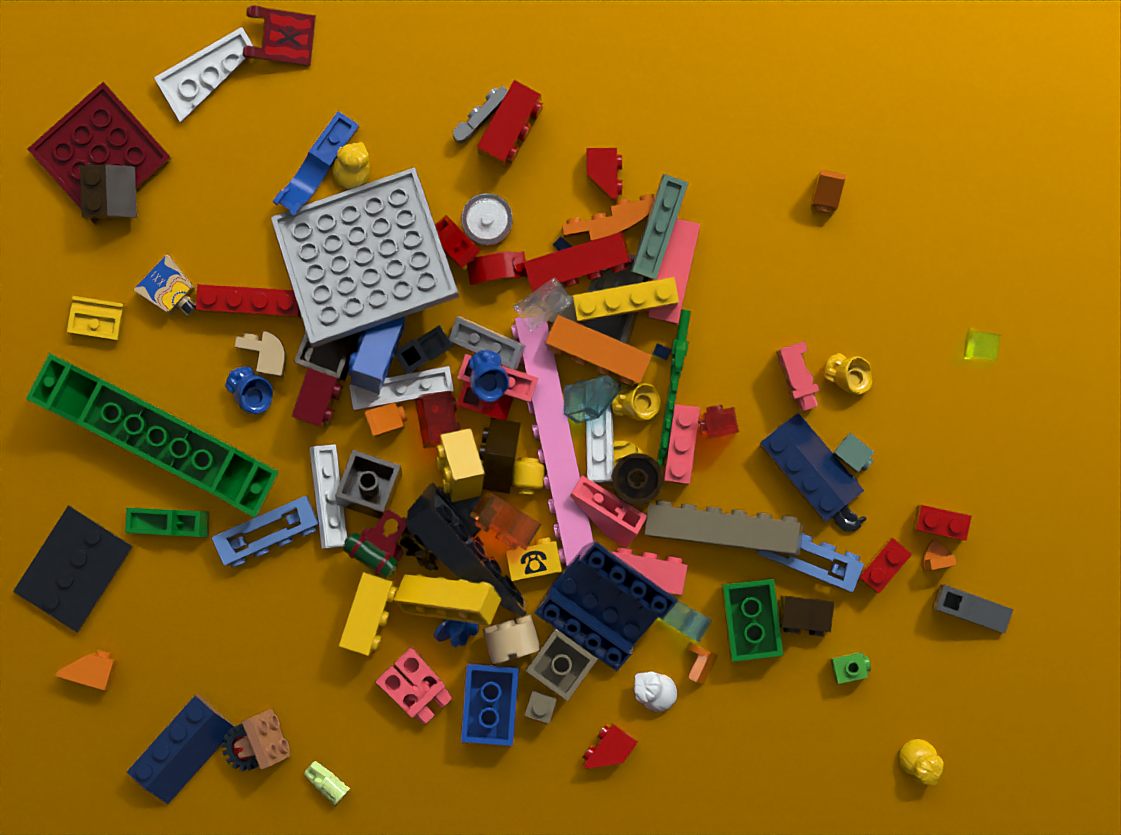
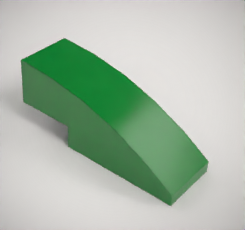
[125,507,209,537]

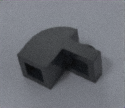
[394,325,454,374]

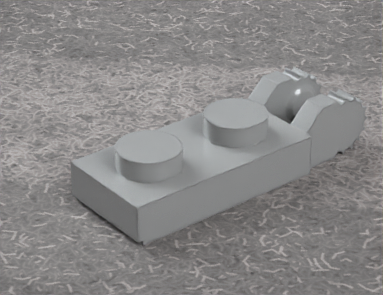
[453,86,508,143]

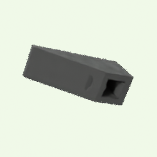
[933,584,1013,633]

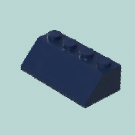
[760,413,864,523]
[127,694,235,804]

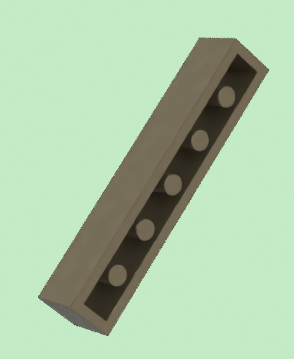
[645,501,803,555]

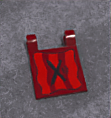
[242,5,316,66]

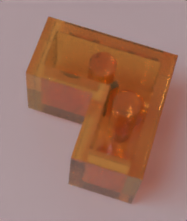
[470,490,542,550]

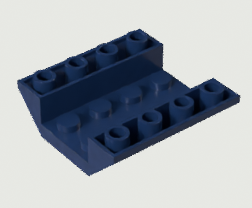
[534,541,678,671]

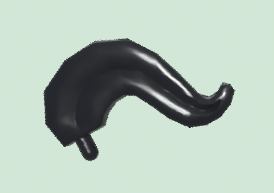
[832,475,866,531]

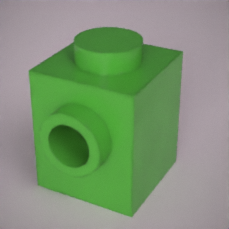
[831,652,871,684]

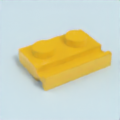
[67,296,124,341]

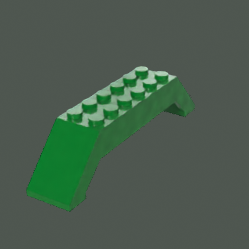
[25,353,279,518]

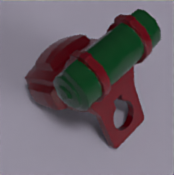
[343,509,407,579]

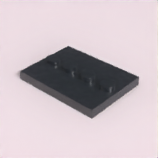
[13,505,134,632]

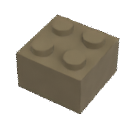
[526,628,597,701]

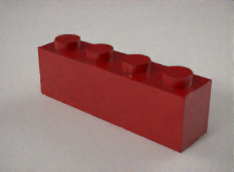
[524,232,633,295]
[196,284,301,318]

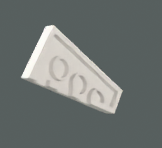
[154,27,253,122]

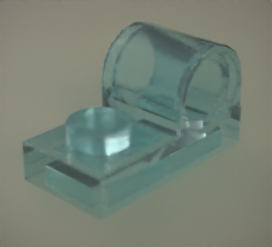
[658,601,712,643]

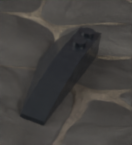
[406,482,527,617]

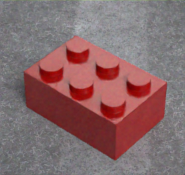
[477,80,543,168]

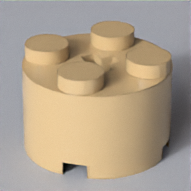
[482,615,540,664]

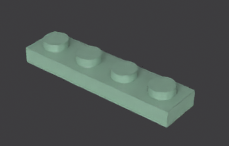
[630,174,688,280]

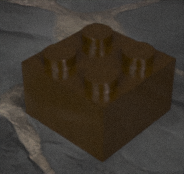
[335,450,402,519]

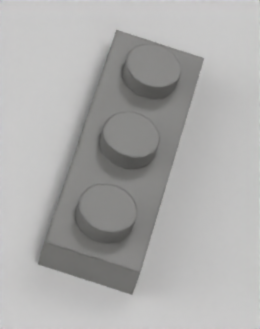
[449,317,526,369]

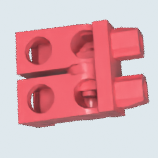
[776,341,819,411]
[376,646,452,724]

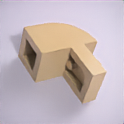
[235,331,287,377]

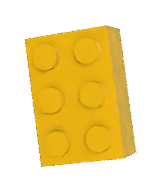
[339,572,398,656]

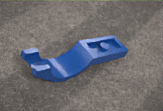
[273,111,359,217]

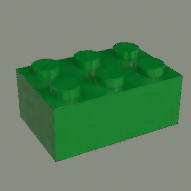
[721,578,783,662]

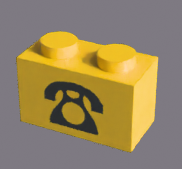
[506,537,562,581]

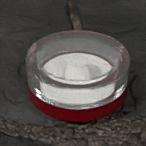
[462,193,513,246]

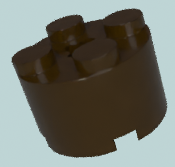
[611,453,663,505]

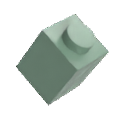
[833,433,874,472]

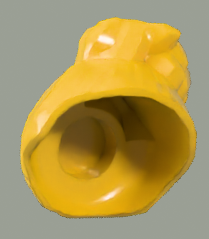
[333,142,370,190]
[824,353,873,395]
[611,383,661,421]
[899,739,944,786]

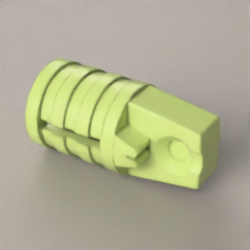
[304,761,350,806]

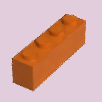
[545,315,652,386]

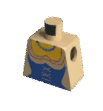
[134,254,196,316]

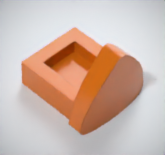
[923,540,957,570]
[687,642,717,684]

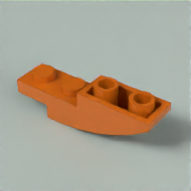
[562,194,655,241]

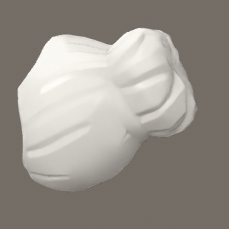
[634,672,677,712]

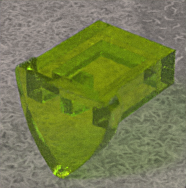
[964,328,1000,360]

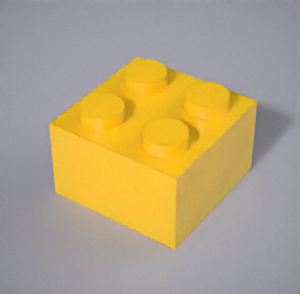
[435,428,484,502]

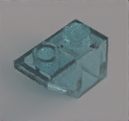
[563,375,621,424]

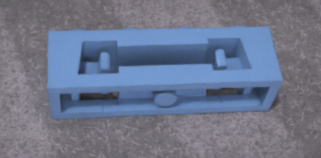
[212,496,319,568]
[756,533,864,592]

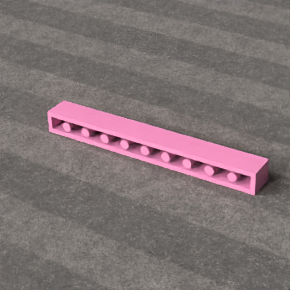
[511,312,593,565]

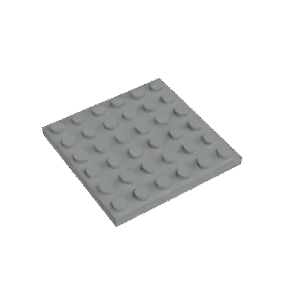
[271,167,459,348]

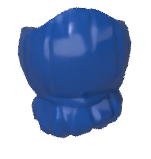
[469,350,509,402]
[225,367,273,414]

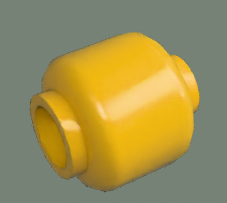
[511,458,545,495]

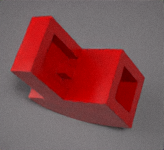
[435,215,480,268]
[467,251,527,285]

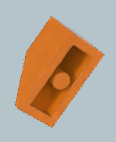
[811,170,846,213]
[365,402,407,438]
[56,650,117,690]

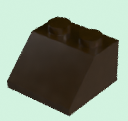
[80,165,138,220]

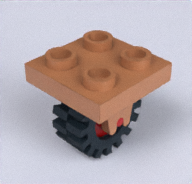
[222,709,291,771]

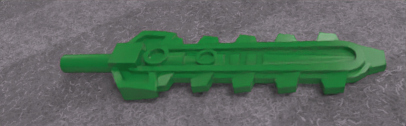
[658,309,691,466]

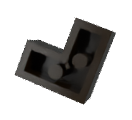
[479,418,521,494]
[779,595,834,637]

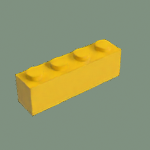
[573,277,679,323]
[393,574,501,625]

